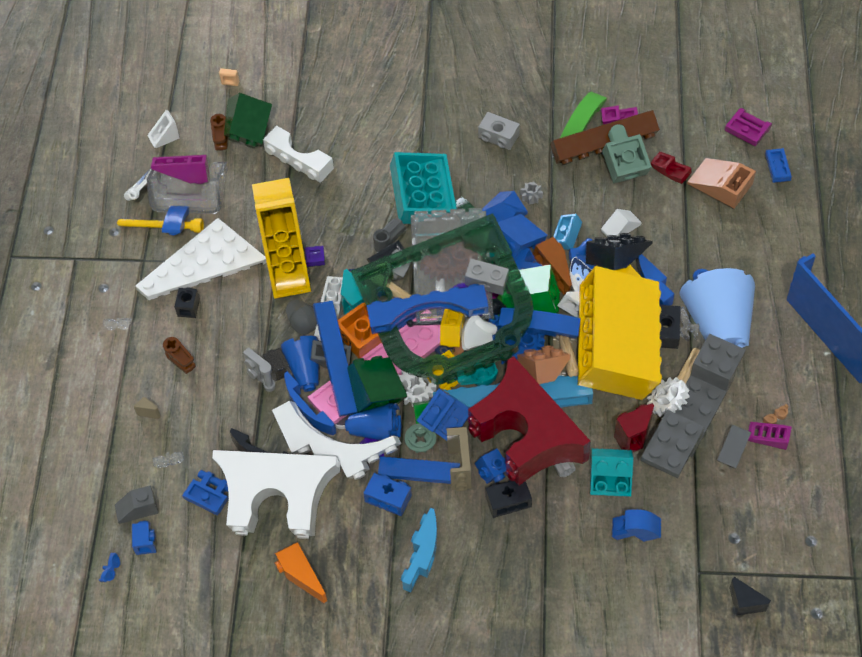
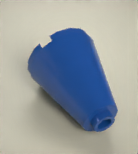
[281,335,319,392]
[345,403,401,441]

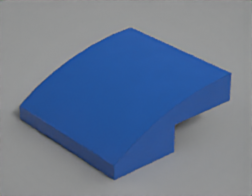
[417,388,470,441]

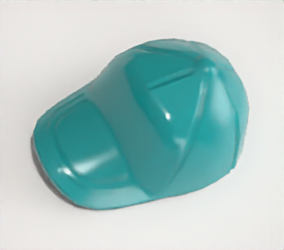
[457,358,498,386]

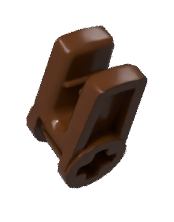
[210,114,228,151]
[163,337,196,374]

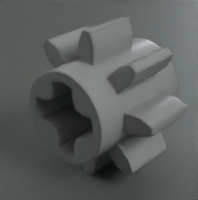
[520,182,543,205]

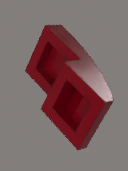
[650,152,692,184]

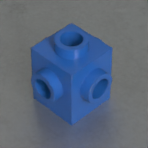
[474,449,506,484]

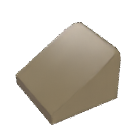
[134,397,161,419]

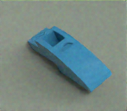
[401,508,437,593]

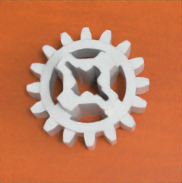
[398,365,437,407]
[647,377,689,417]

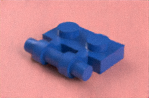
[182,470,229,516]

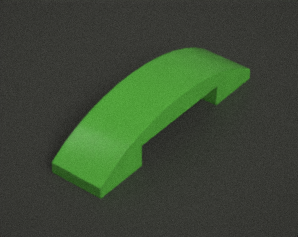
[560,91,607,138]

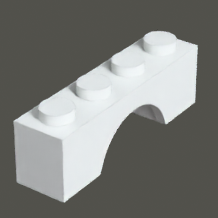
[263,126,334,183]

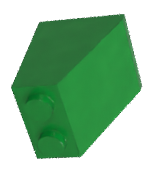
[502,265,560,314]

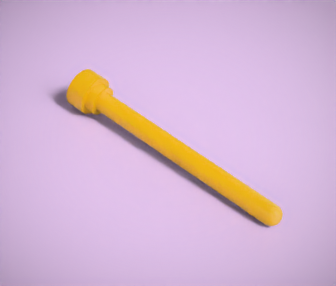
[117,218,204,233]

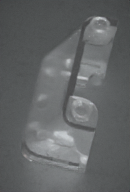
[147,162,227,214]

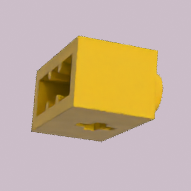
[440,309,465,347]

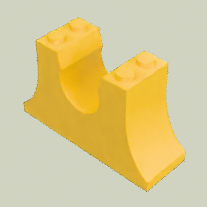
[252,178,311,299]

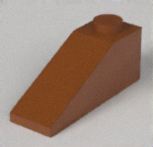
[533,237,572,295]

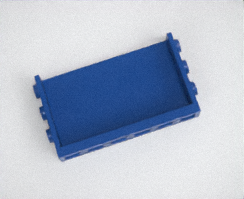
[787,253,862,383]

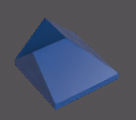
[476,191,528,227]

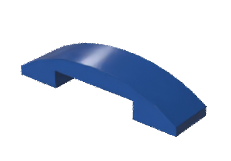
[284,371,336,435]

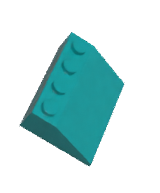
[390,152,457,224]

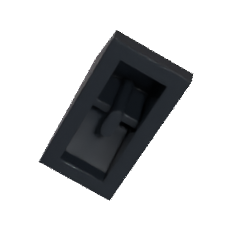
[729,577,771,616]

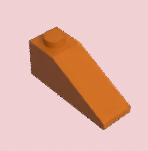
[274,542,327,603]

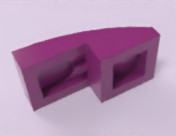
[601,105,638,124]

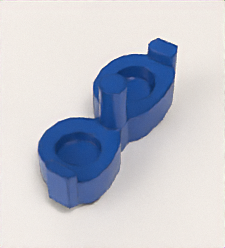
[98,553,120,582]

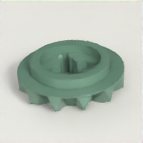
[405,423,436,453]

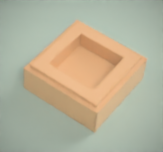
[219,68,240,86]

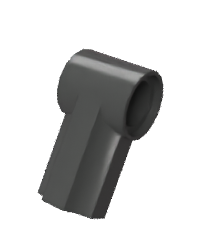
[373,218,406,252]

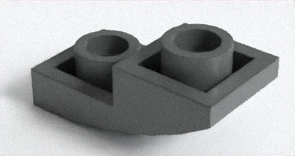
[717,425,751,469]

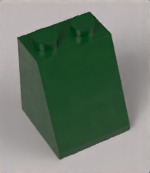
[224,92,272,148]
[347,356,407,413]

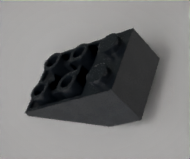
[586,233,653,270]

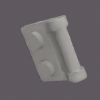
[243,347,276,392]

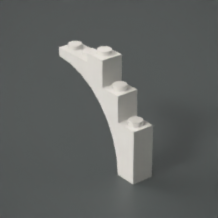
[272,401,401,480]

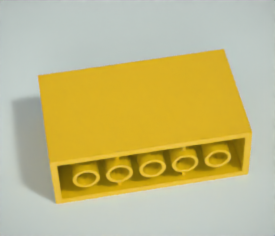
[578,266,662,400]

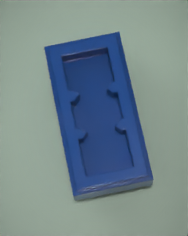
[765,148,792,183]

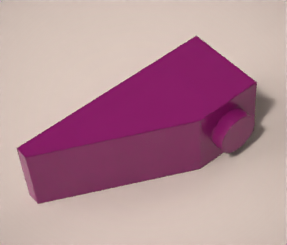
[151,155,209,184]

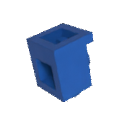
[132,521,157,555]

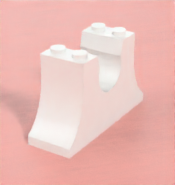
[212,450,341,539]

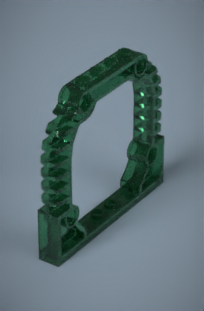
[351,214,533,385]

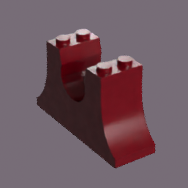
[468,356,591,485]

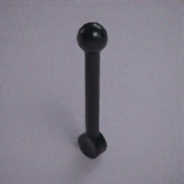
[407,319,442,327]

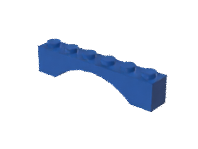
[367,284,489,334]

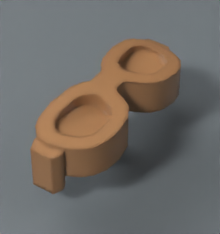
[763,404,789,424]

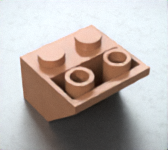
[517,345,571,384]

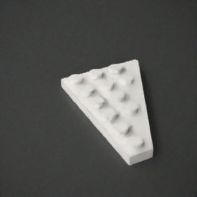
[135,218,267,300]

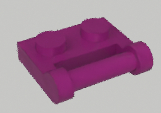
[725,108,772,147]

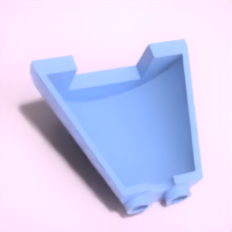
[679,268,755,348]

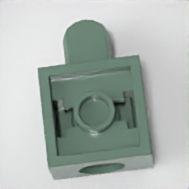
[602,125,652,184]

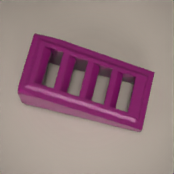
[748,422,792,450]

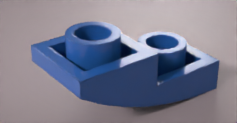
[162,206,189,235]

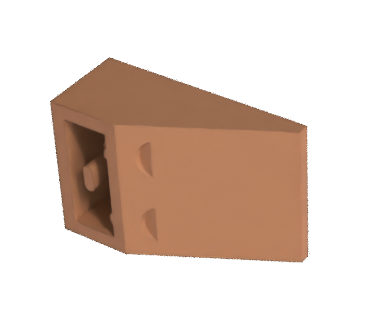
[687,158,756,209]

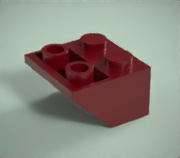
[614,403,654,453]

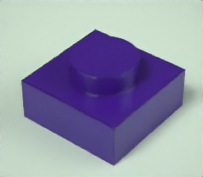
[305,246,325,267]

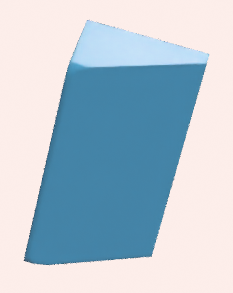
[553,214,582,250]

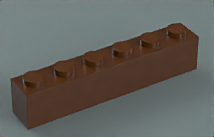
[550,110,660,165]

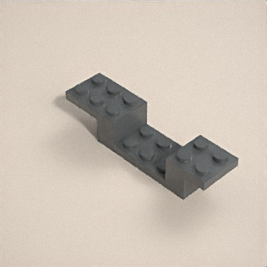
[641,334,746,478]

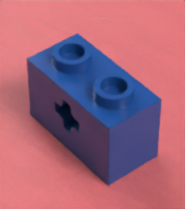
[363,473,412,516]

